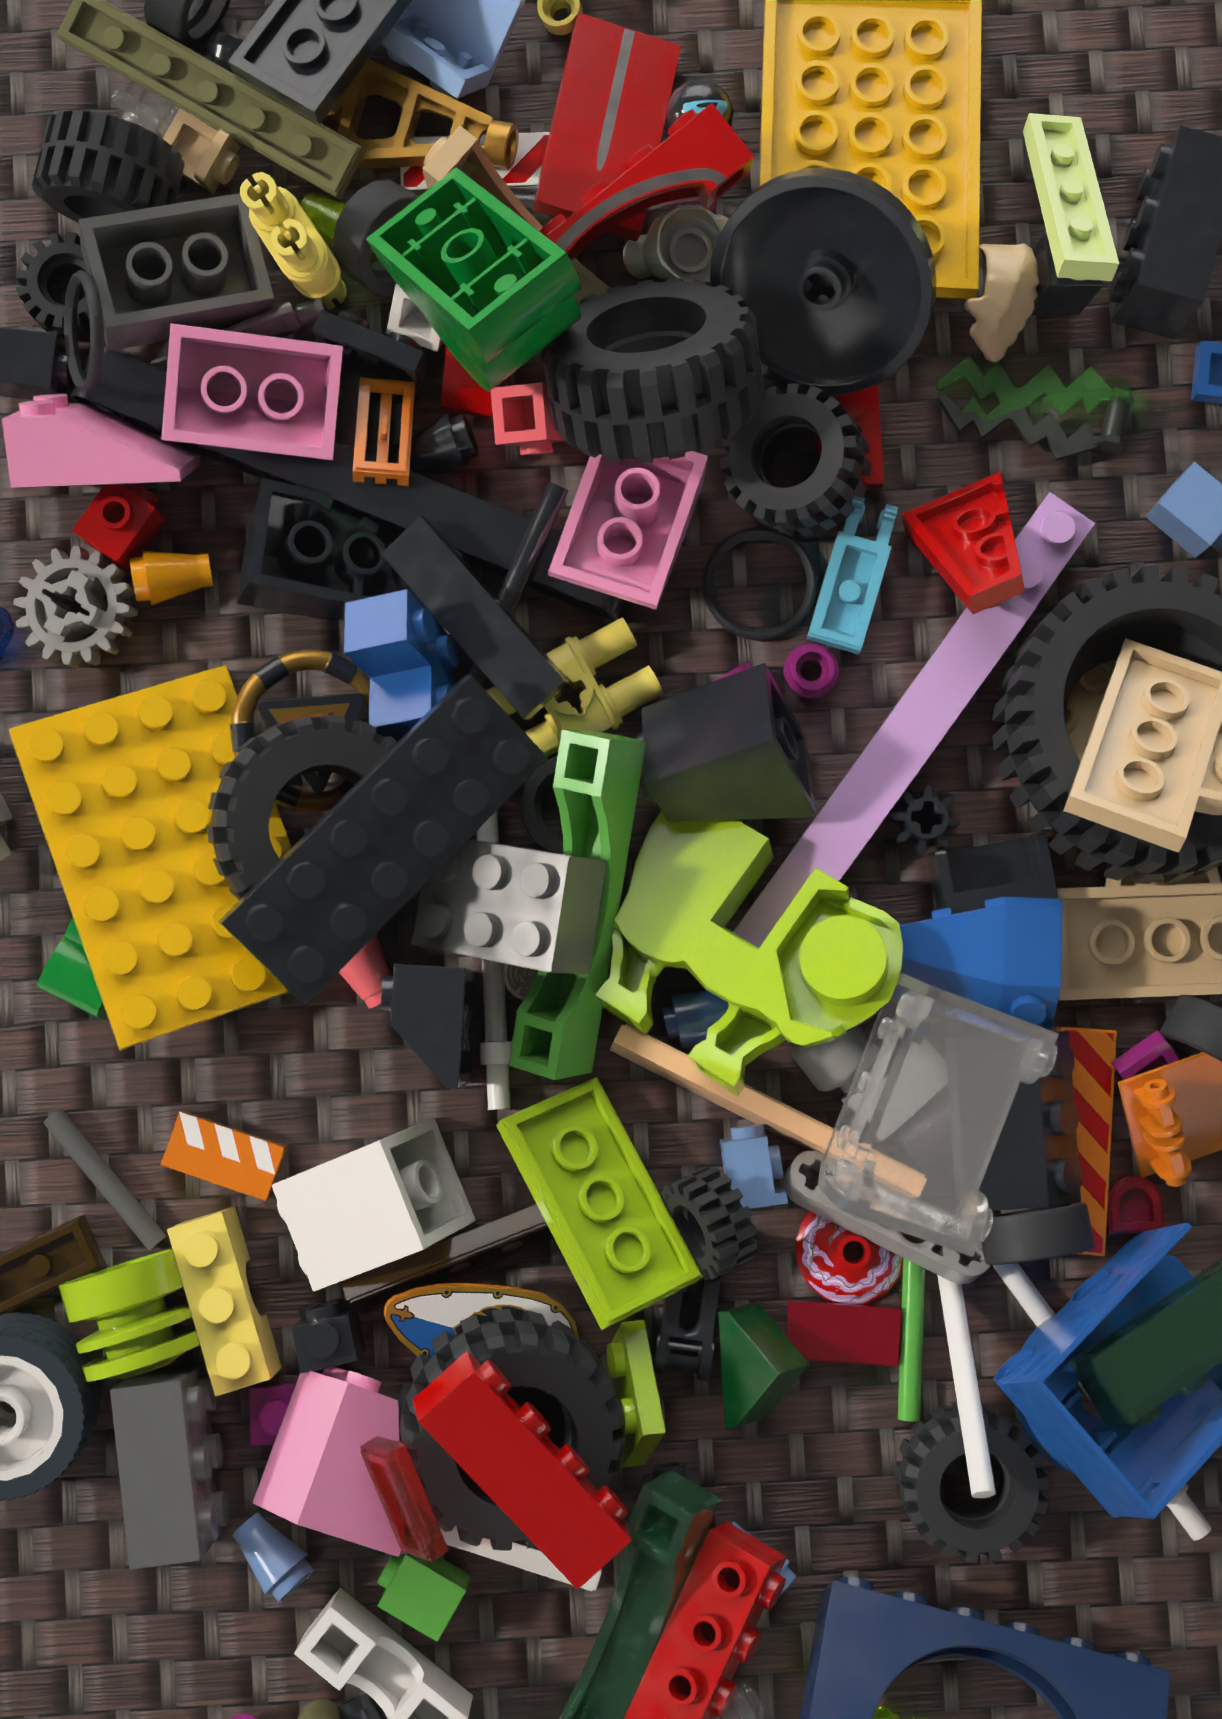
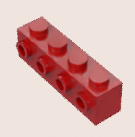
[412,1351,632,1590]
[624,1522,787,1719]

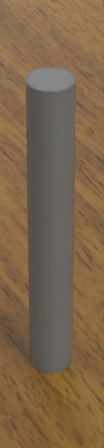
[43,1109,167,1251]

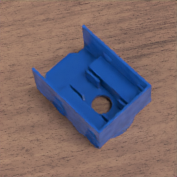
[994,1223,1222,1519]

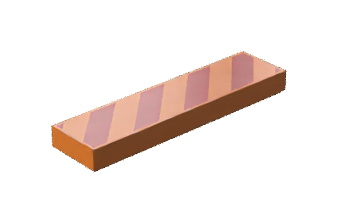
[1057,1027,1117,1256]

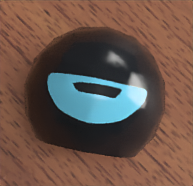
[666,78,734,128]

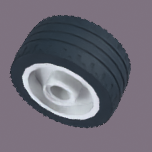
[0,1312,101,1501]

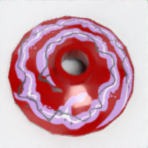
[795,1193,905,1304]

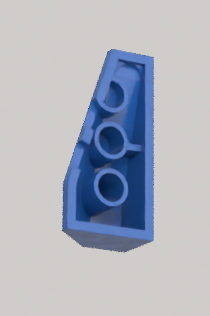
[891,897,1063,1030]

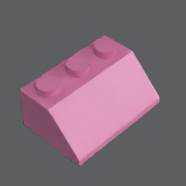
[161,323,343,460]

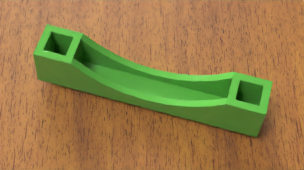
[508,730,646,1080]

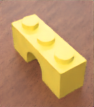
[167,1206,282,1397]

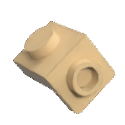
[163,108,240,195]

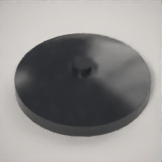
[710,168,937,396]

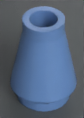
[232,1512,314,1602]

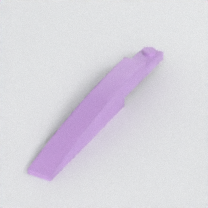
[733,492,1095,948]

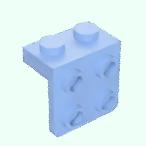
[380,0,525,99]

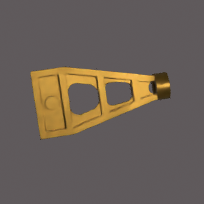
[321,59,519,169]

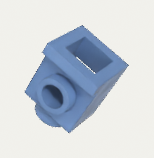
[720,1124,788,1209]

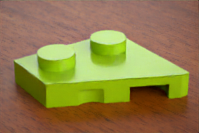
[607,1320,666,1468]

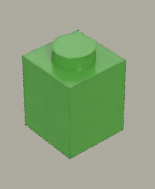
[377,1541,471,1642]

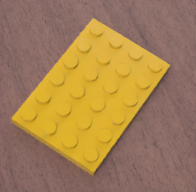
[759,0,982,299]
[9,665,291,1051]

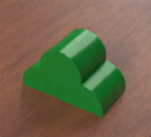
[366,167,581,391]

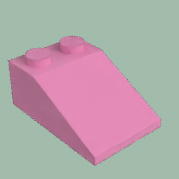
[2,394,201,488]
[548,451,708,610]

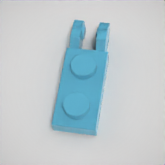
[806,495,898,655]

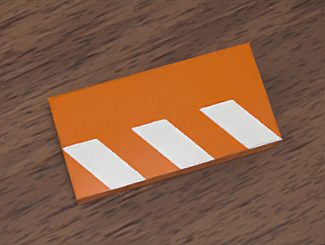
[161,1111,287,1201]

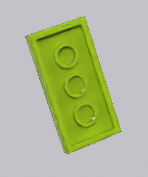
[496,1077,703,1330]

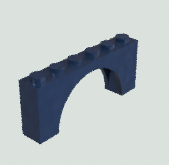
[800,1577,1170,1719]

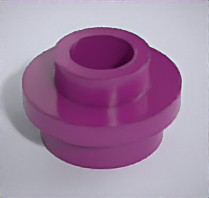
[783,643,839,699]

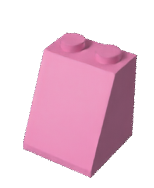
[252,1366,403,1557]

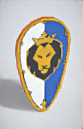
[384,1283,580,1395]

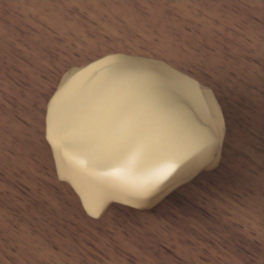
[964,243,1040,362]

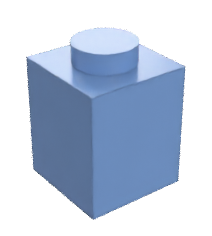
[1145,462,1222,558]

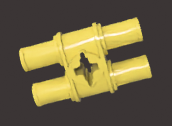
[240,172,347,310]
[486,617,663,757]

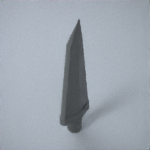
[147,298,328,366]

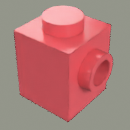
[491,382,565,456]

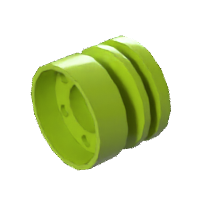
[59,1249,200,1382]

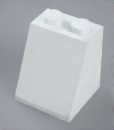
[271,1117,476,1292]

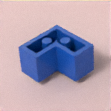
[344,589,460,742]

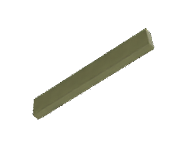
[56,0,366,200]

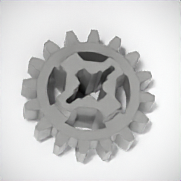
[13,546,138,668]

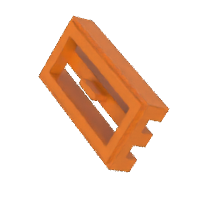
[353,377,415,486]

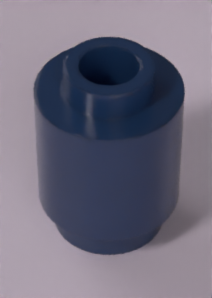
[661,987,729,1049]

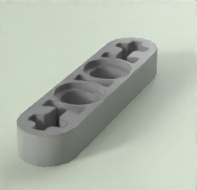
[783,1150,990,1284]

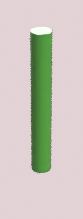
[898,1258,925,1422]

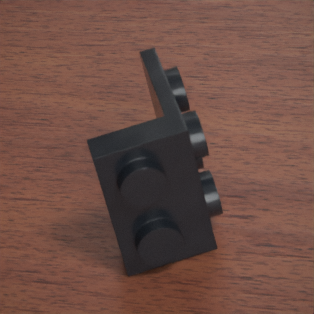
[312,310,430,462]

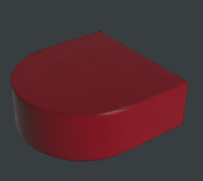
[1106,1175,1165,1235]

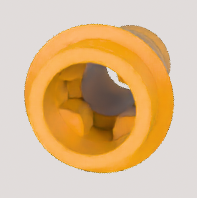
[129,551,213,606]

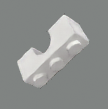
[294,1588,473,1719]

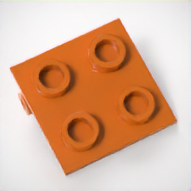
[1118,1052,1222,1187]

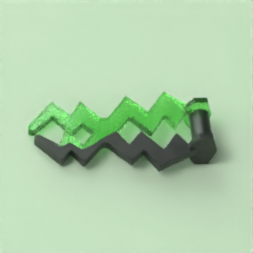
[937,355,1134,461]

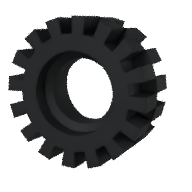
[16,232,90,341]
[660,1166,757,1280]

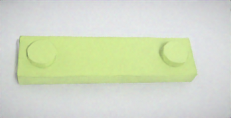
[1023,113,1119,281]

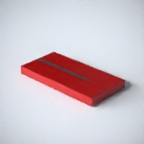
[532,12,681,242]

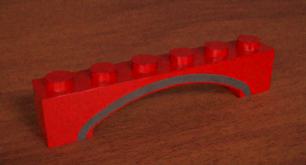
[539,103,755,262]

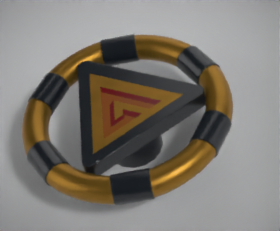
[230,650,370,812]

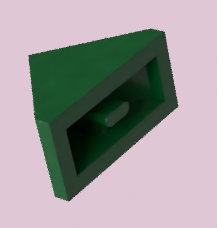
[718,1304,810,1428]

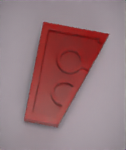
[901,471,1025,614]

